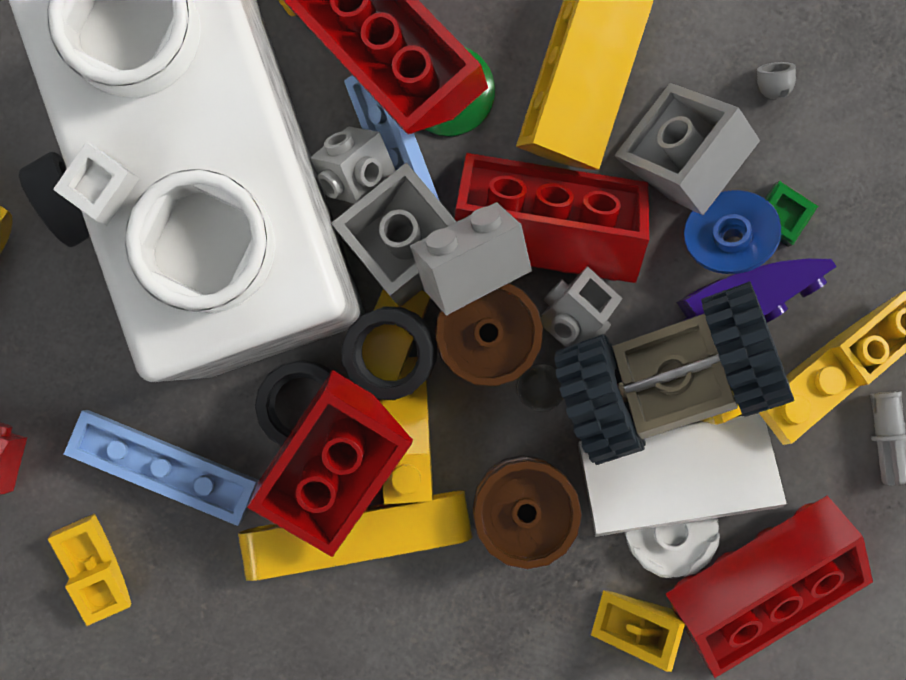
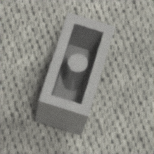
[410,202,532,315]

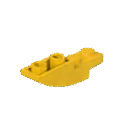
[759,291,906,445]

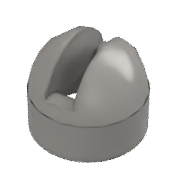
[757,62,796,100]

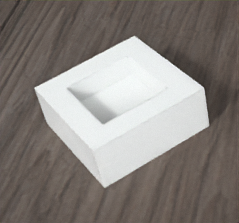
[53,142,140,226]

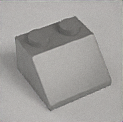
[614,83,760,215]
[331,162,457,307]

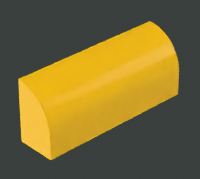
[516,0,654,170]

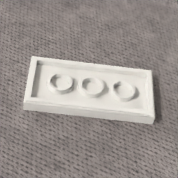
[578,413,787,537]

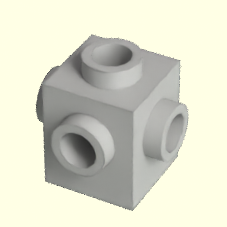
[310,126,396,204]
[540,266,623,347]

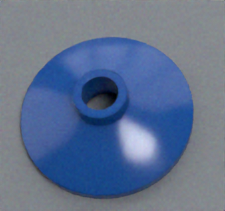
[684,190,781,274]

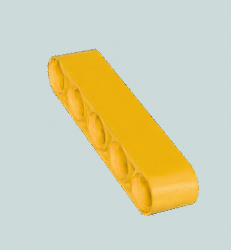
[238,491,473,581]

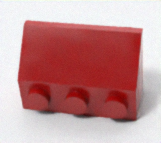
[247,370,413,557]

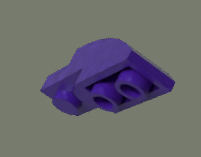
[676,258,837,323]

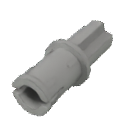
[870,391,906,486]

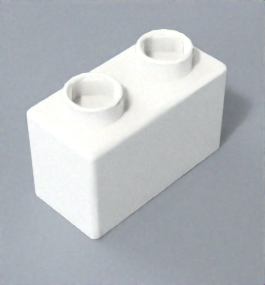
[9,0,365,382]

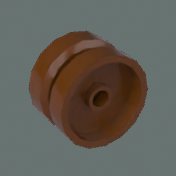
[434,283,543,386]
[472,455,582,569]

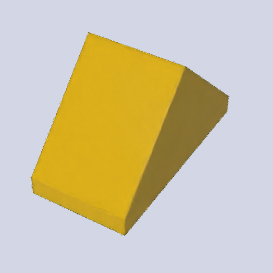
[591,590,685,672]

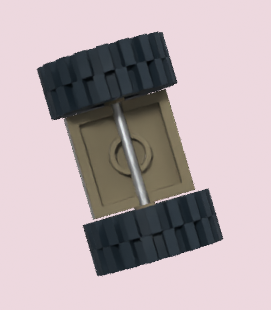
[555,281,795,465]

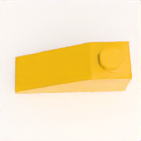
[380,357,433,504]

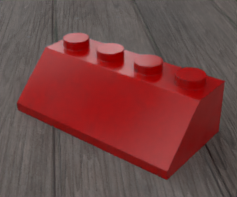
[284,0,488,135]
[454,153,650,283]
[665,495,873,678]

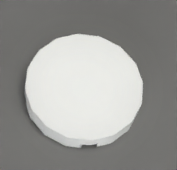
[625,518,720,578]

